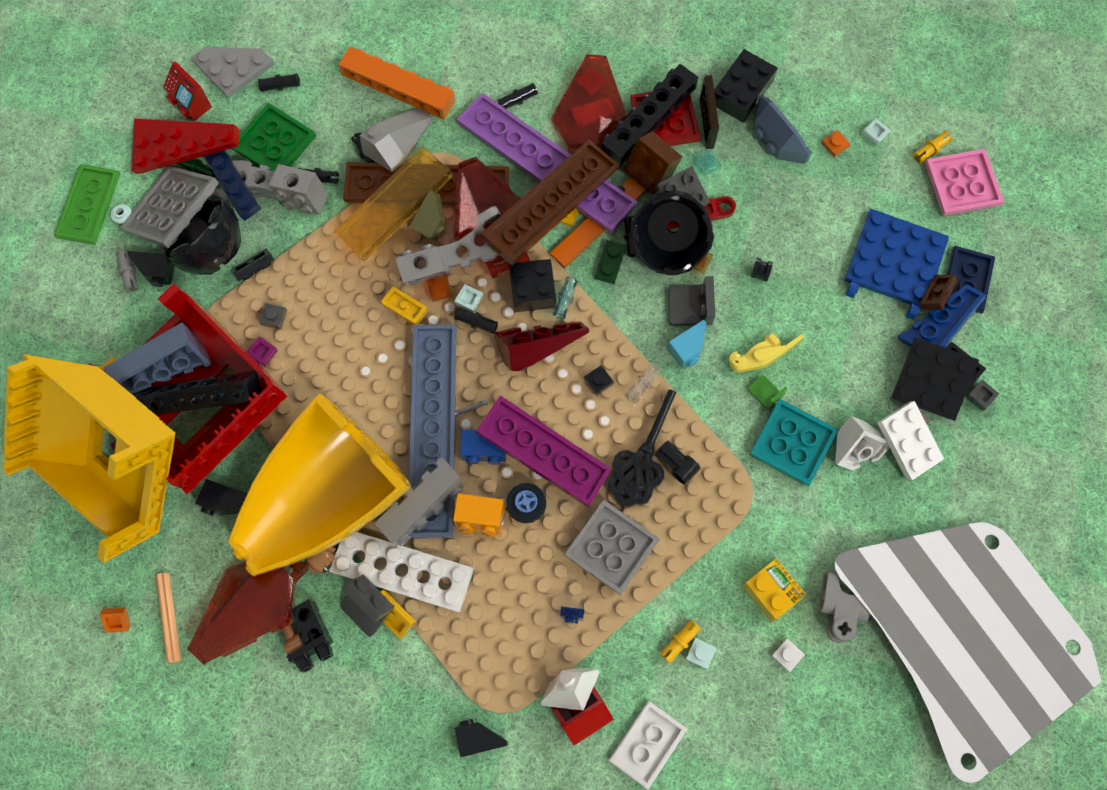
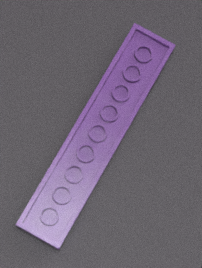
[456,93,637,234]

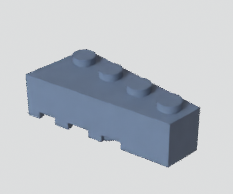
[104,322,212,394]

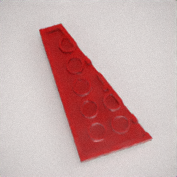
[131,118,239,174]

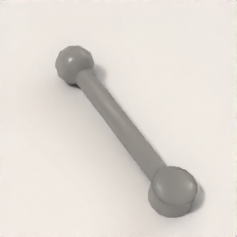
[455,399,488,416]

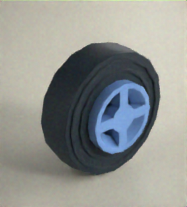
[506,483,546,523]

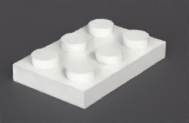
[877,401,944,481]

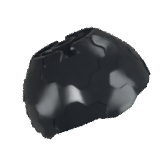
[630,190,715,275]
[163,198,241,275]

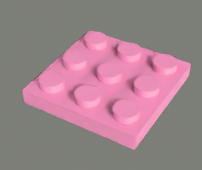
[925,149,1004,216]

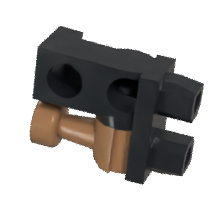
[274,599,334,673]

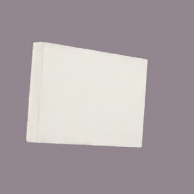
[608,700,687,790]

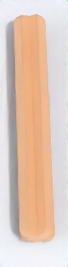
[156,573,181,664]

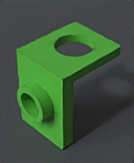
[748,375,788,410]

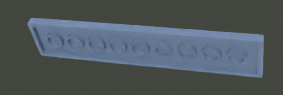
[409,324,457,539]

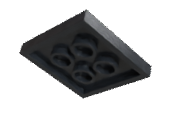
[891,337,979,421]

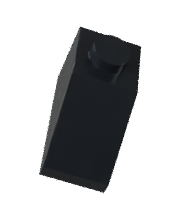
[127,251,174,287]
[455,719,508,757]

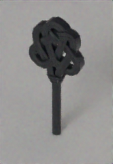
[608,389,676,508]

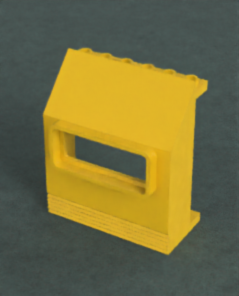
[3,354,176,563]

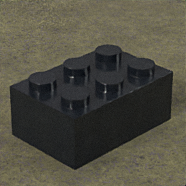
[714,49,778,123]

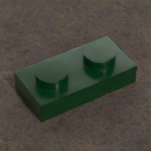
[595,240,626,285]

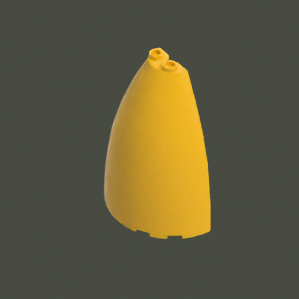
[228,393,412,576]

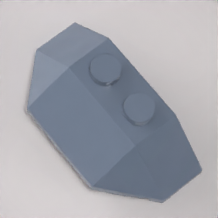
[753,94,812,164]

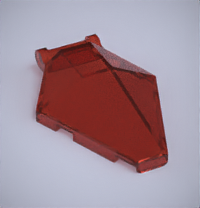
[551,54,627,155]
[453,157,530,278]
[187,561,308,665]

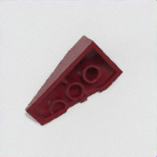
[494,322,589,371]

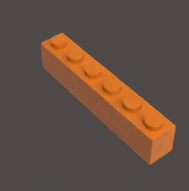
[338,47,455,120]

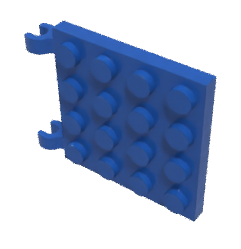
[844,208,949,320]

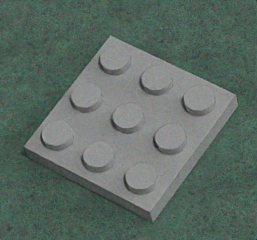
[564,500,659,595]

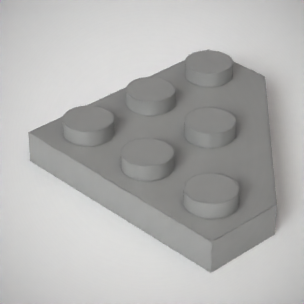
[191,47,275,99]

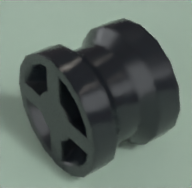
[751,258,773,282]

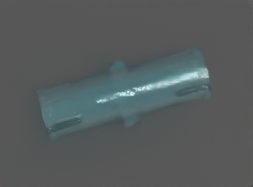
[553,276,578,320]

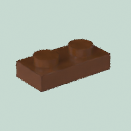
[920,275,957,310]

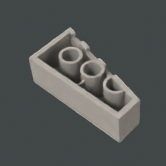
[374,457,463,548]

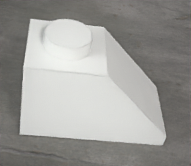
[835,416,890,470]
[540,667,600,711]

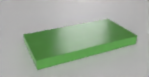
[54,164,121,245]

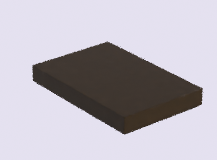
[699,75,719,149]

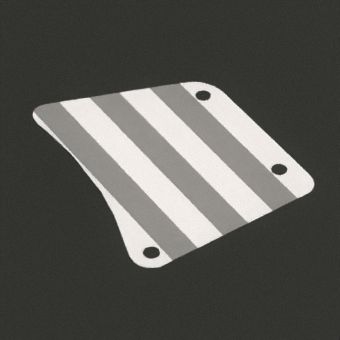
[835,522,1102,783]

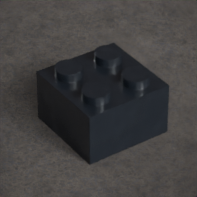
[509,259,556,313]

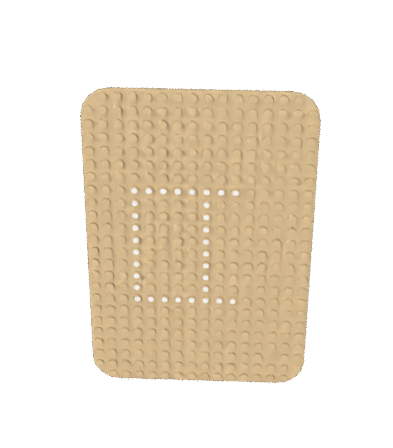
[207,152,753,713]

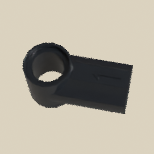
[655,440,701,485]

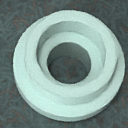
[111,204,132,224]

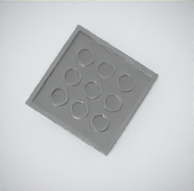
[120,166,219,248]

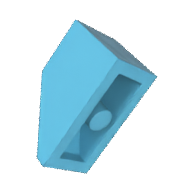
[667,320,706,368]

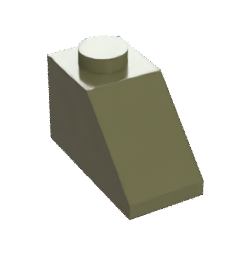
[410,190,447,241]

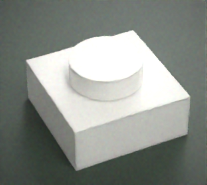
[771,638,805,672]

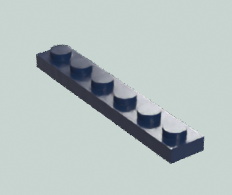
[204,150,261,221]

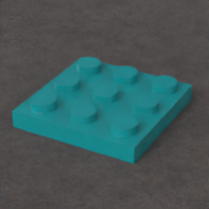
[749,399,839,487]

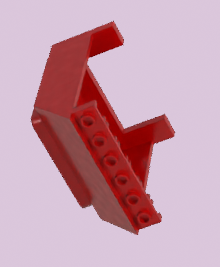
[88,283,288,495]

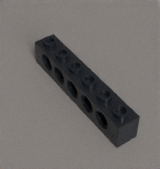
[601,64,699,168]
[132,371,262,415]

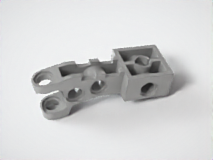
[211,160,329,215]
[395,206,501,286]

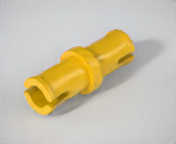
[913,130,952,164]
[659,619,702,664]

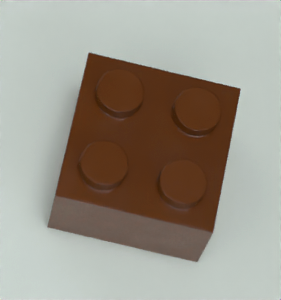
[623,131,683,195]

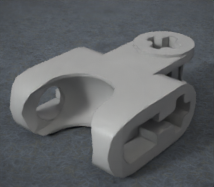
[819,570,870,643]

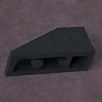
[195,479,247,516]

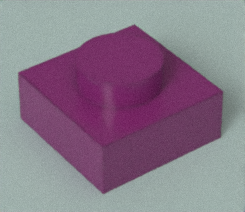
[247,336,278,367]

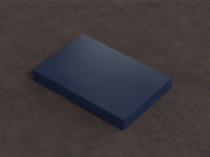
[947,246,995,314]

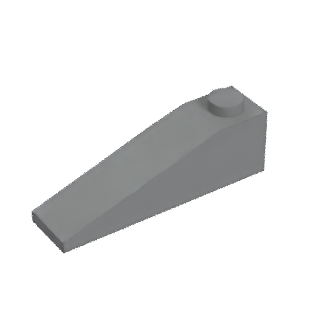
[360,108,433,172]

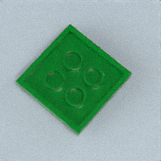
[232,103,316,172]

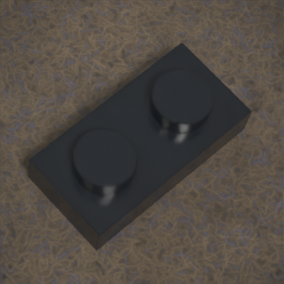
[231,248,274,282]

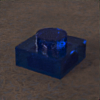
[560,606,584,624]

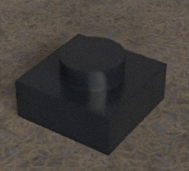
[584,365,614,396]

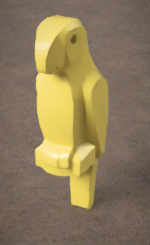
[728,333,804,373]

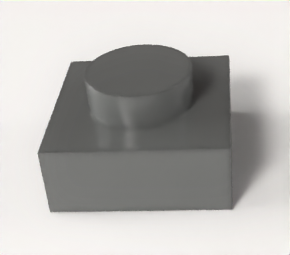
[259,303,287,330]
[966,380,999,411]

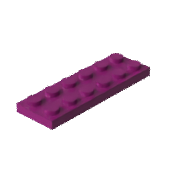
[475,396,611,507]

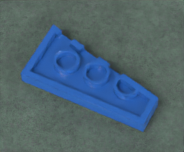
[898,284,986,348]

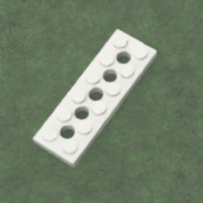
[329,532,474,613]

